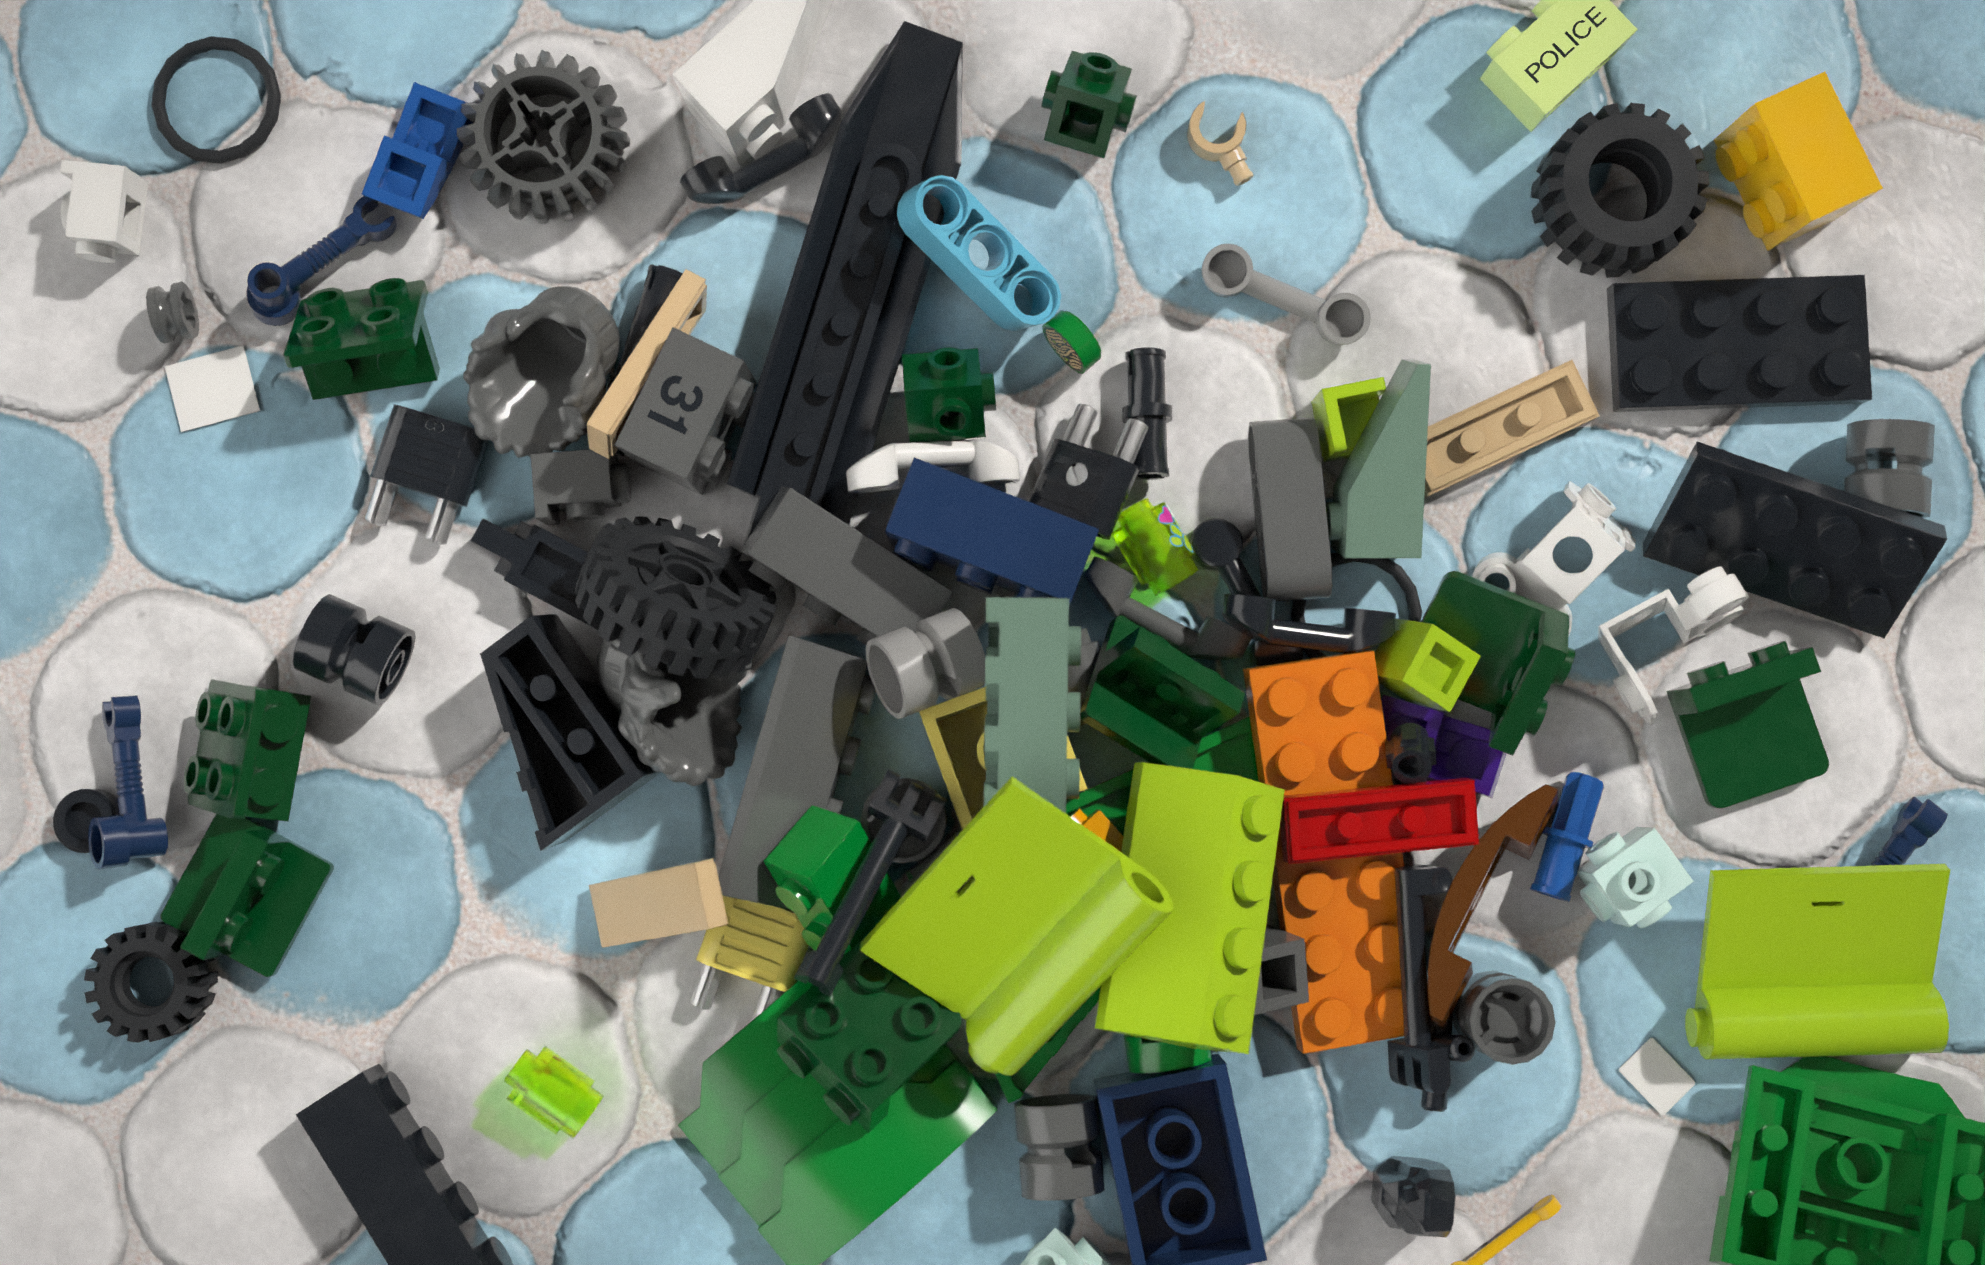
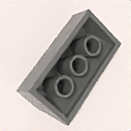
[718,635,876,910]

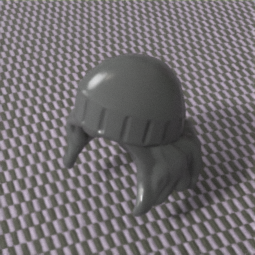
[463,286,620,458]
[596,639,752,786]

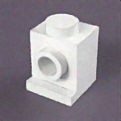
[60,160,148,263]

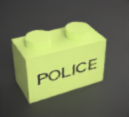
[1480,0,1638,132]

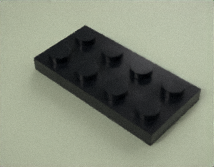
[1607,275,1872,412]
[1643,441,1947,639]

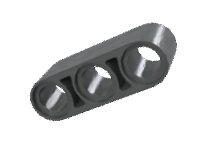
[1248,417,1332,601]

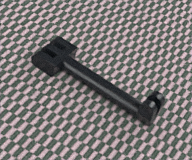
[794,770,948,997]
[1387,864,1452,1094]

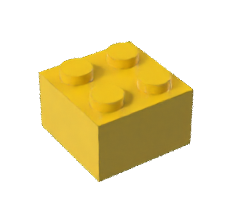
[1713,71,1883,251]

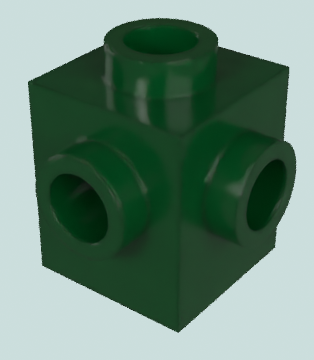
[1041,51,1137,158]
[902,347,996,443]

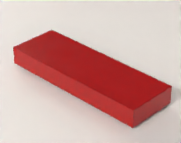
[1280,778,1479,864]

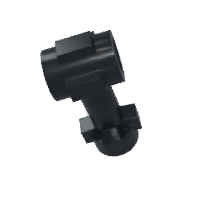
[1385,723,1437,784]

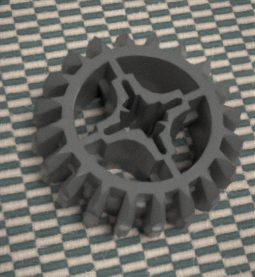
[457,50,630,224]

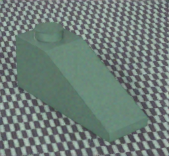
[1325,359,1431,558]

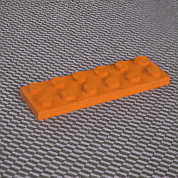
[1243,650,1404,1054]

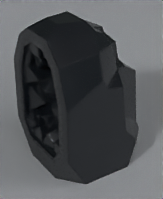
[1371,1156,1456,1237]

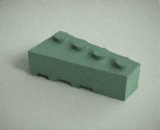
[984,597,1081,814]

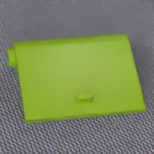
[860,776,1174,1075]
[1685,864,1950,1059]

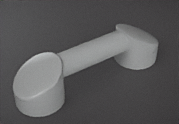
[1201,244,1371,346]

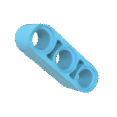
[897,175,1061,331]

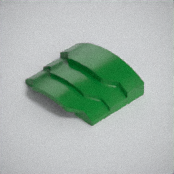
[678,981,998,1265]
[1709,1056,1985,1265]

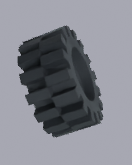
[84,922,218,1043]

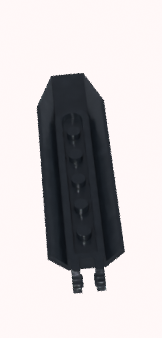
[726,21,963,545]

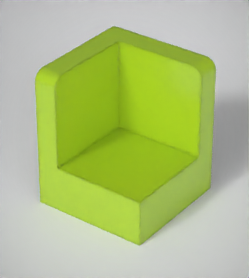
[1311,377,1386,462]
[1375,619,1480,712]

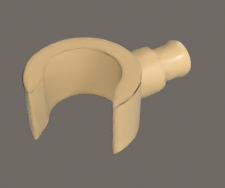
[1187,101,1253,186]

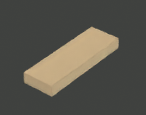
[587,269,707,459]
[1424,360,1600,498]
[589,858,728,948]

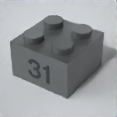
[615,327,757,495]

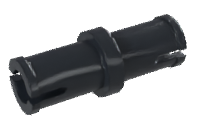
[1122,347,1172,480]

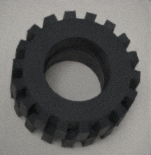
[1530,102,1709,278]

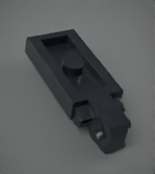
[470,518,600,630]

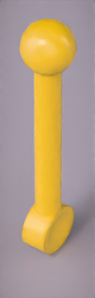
[1451,1194,1562,1265]

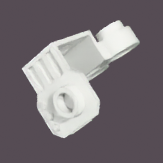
[1472,481,1636,635]
[1598,566,1749,726]

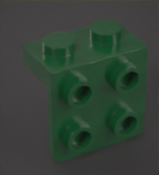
[1421,571,1575,756]
[1666,641,1829,809]
[777,936,962,1133]

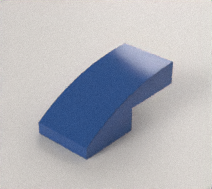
[362,82,473,219]

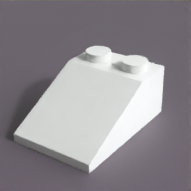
[672,0,833,166]

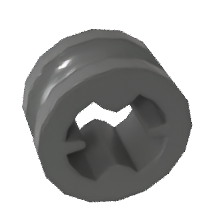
[146,282,199,344]

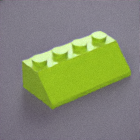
[1095,762,1285,1054]

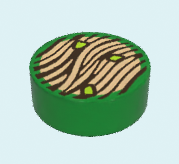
[1042,310,1101,374]

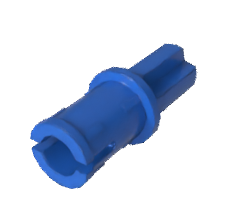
[1530,772,1604,902]

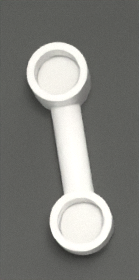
[846,439,1020,493]

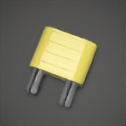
[690,895,809,1021]

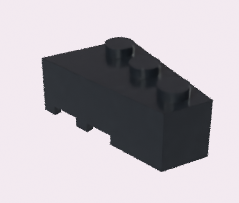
[480,614,661,851]

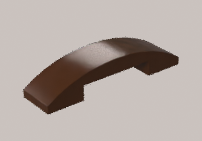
[1428,784,1558,1030]

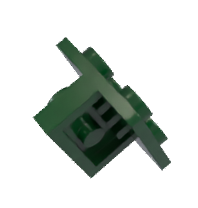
[283,278,440,400]
[1080,615,1245,769]
[184,679,311,822]
[160,814,334,977]

